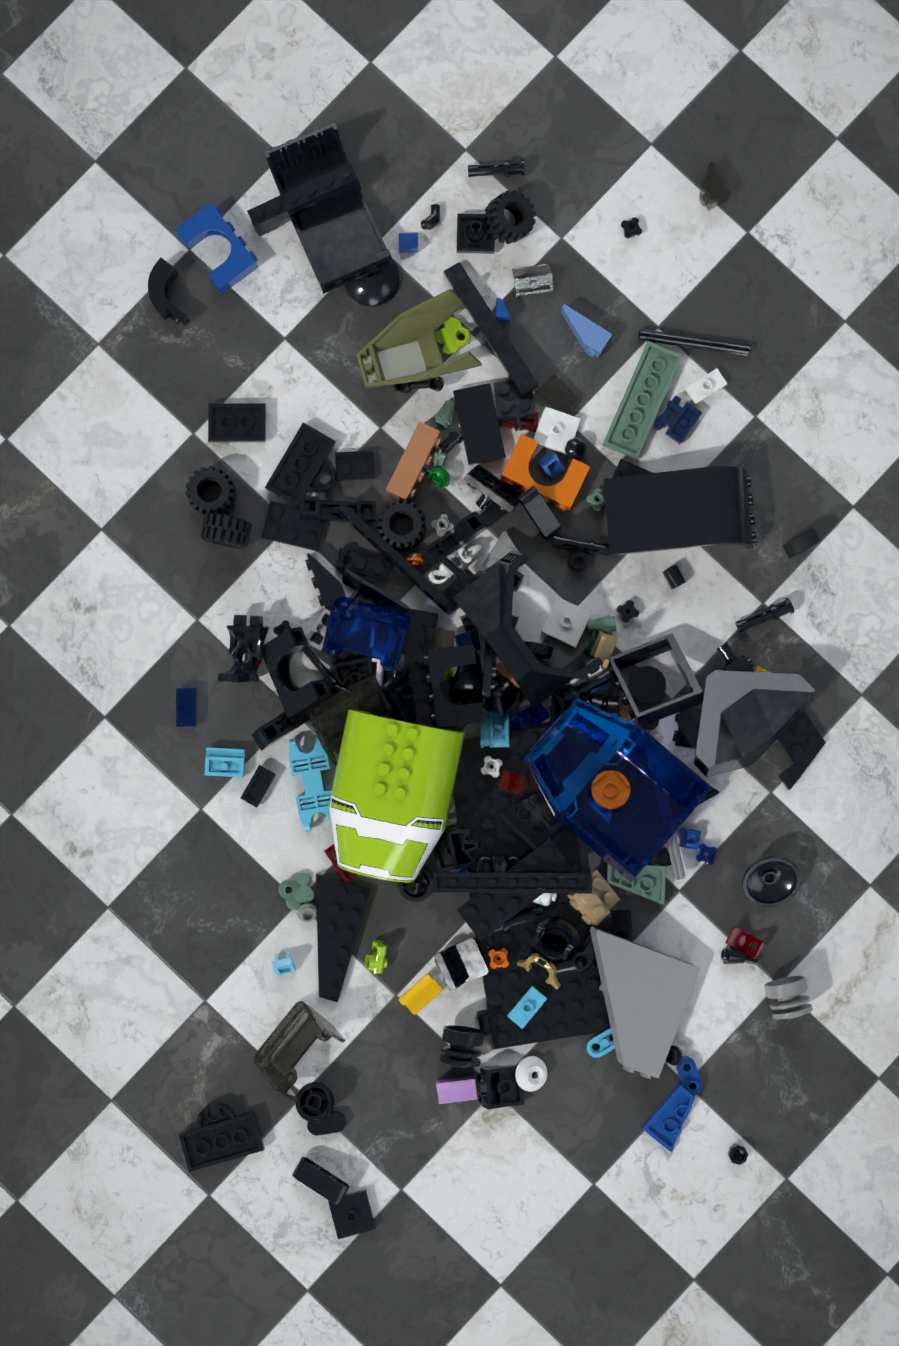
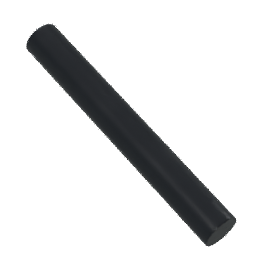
[301,645,338,686]

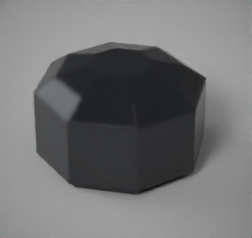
[728,1144,748,1165]

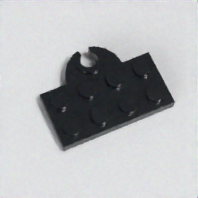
[265,422,336,507]
[179,1102,265,1172]

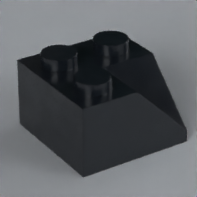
[672,708,701,750]

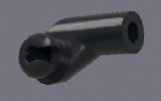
[421,204,440,230]

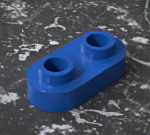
[676,1056,702,1095]

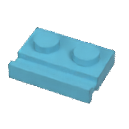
[481,711,509,748]
[204,747,246,777]

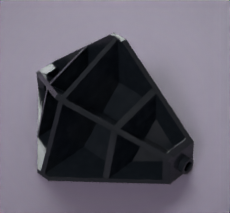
[693,670,816,778]

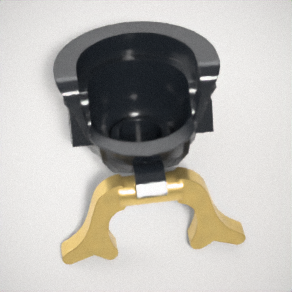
[517,918,579,989]

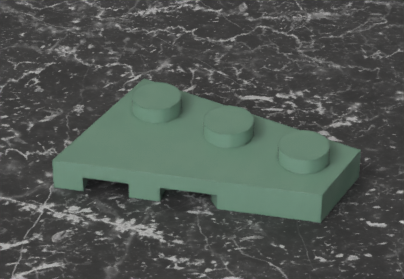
[606,863,666,905]

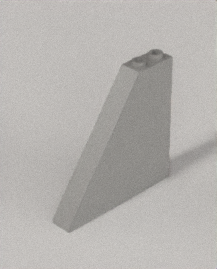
[590,926,700,1079]

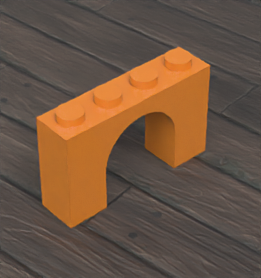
[501,434,590,511]

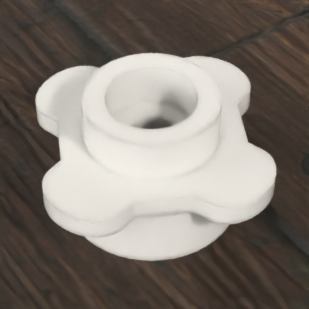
[481,756,502,778]

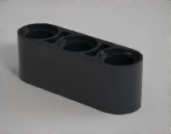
[517,485,562,540]
[292,1157,349,1205]

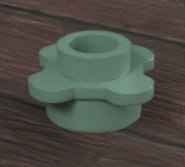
[432,449,447,468]
[586,488,606,511]

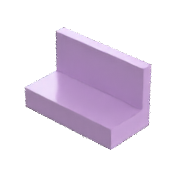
[436,1075,477,1104]

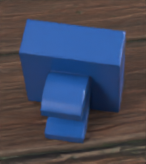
[678,827,701,850]

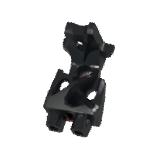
[218,615,269,683]

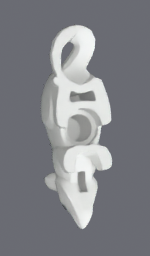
[428,544,482,584]

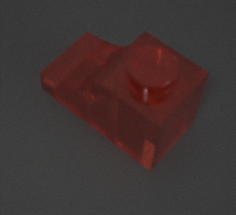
[498,770,528,795]

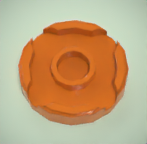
[591,770,630,810]

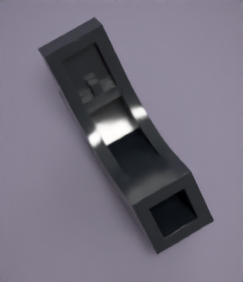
[148,257,189,326]
[420,511,487,567]

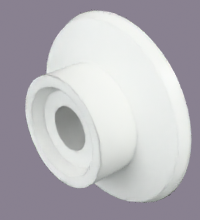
[515,1056,547,1092]

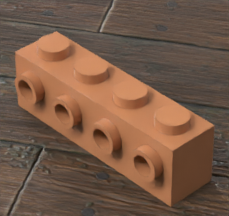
[386,422,442,501]

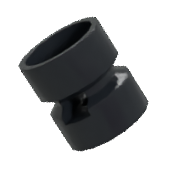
[590,694,619,721]

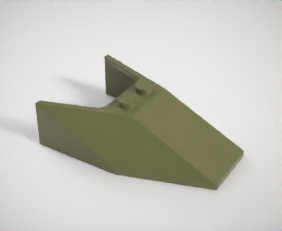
[356,289,482,388]

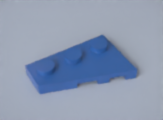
[641,1083,695,1153]

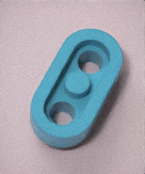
[586,1027,615,1058]

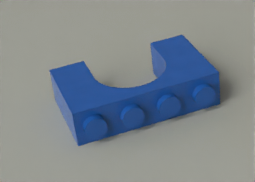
[174,203,258,294]

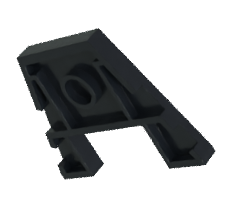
[777,711,826,790]

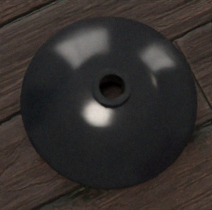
[344,259,400,307]
[742,856,801,907]

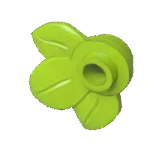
[435,317,471,354]

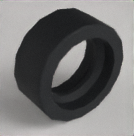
[783,528,821,559]
[398,866,433,902]

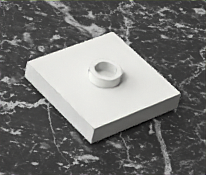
[533,406,581,455]
[541,597,592,648]

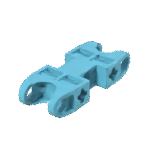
[289,734,332,832]

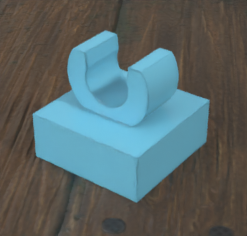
[272,952,296,976]

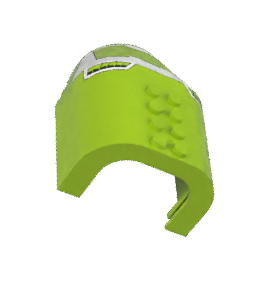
[328,709,465,883]

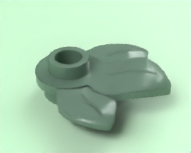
[278,873,316,911]

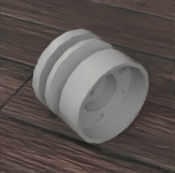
[764,976,813,1019]

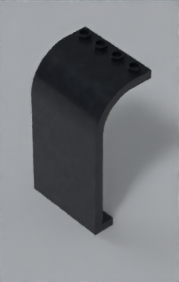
[264,122,393,294]
[604,466,757,557]

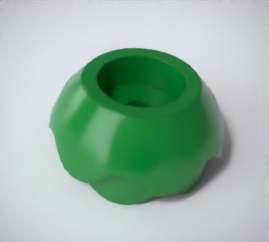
[429,467,450,489]

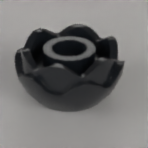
[565,437,587,461]

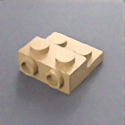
[567,870,620,925]

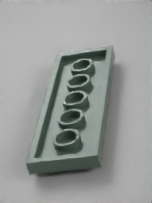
[602,341,683,460]

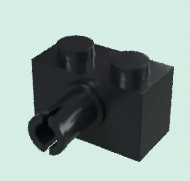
[717,642,755,672]

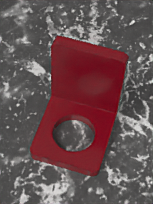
[725,926,764,959]

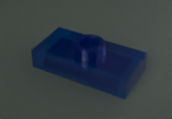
[176,688,197,727]

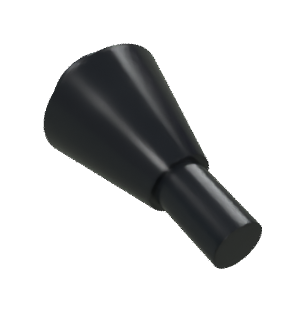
[721,945,758,965]

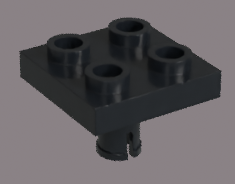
[456,214,495,254]

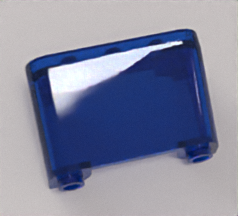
[322,597,412,671]

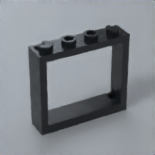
[607,633,704,727]

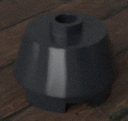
[295,1082,334,1122]

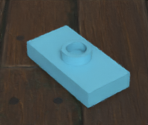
[507,986,547,1029]

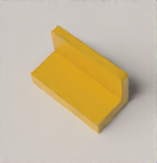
[399,972,443,1015]

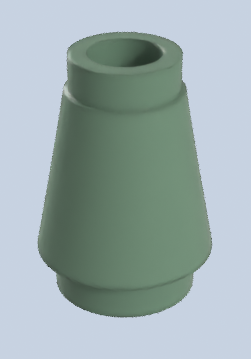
[433,400,456,430]
[588,615,616,634]

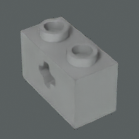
[306,608,342,652]

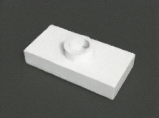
[685,368,727,405]

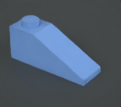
[561,304,612,358]

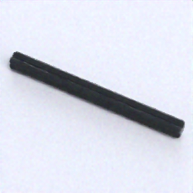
[638,329,751,356]

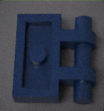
[654,395,703,445]

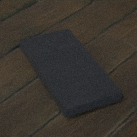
[453,383,506,466]

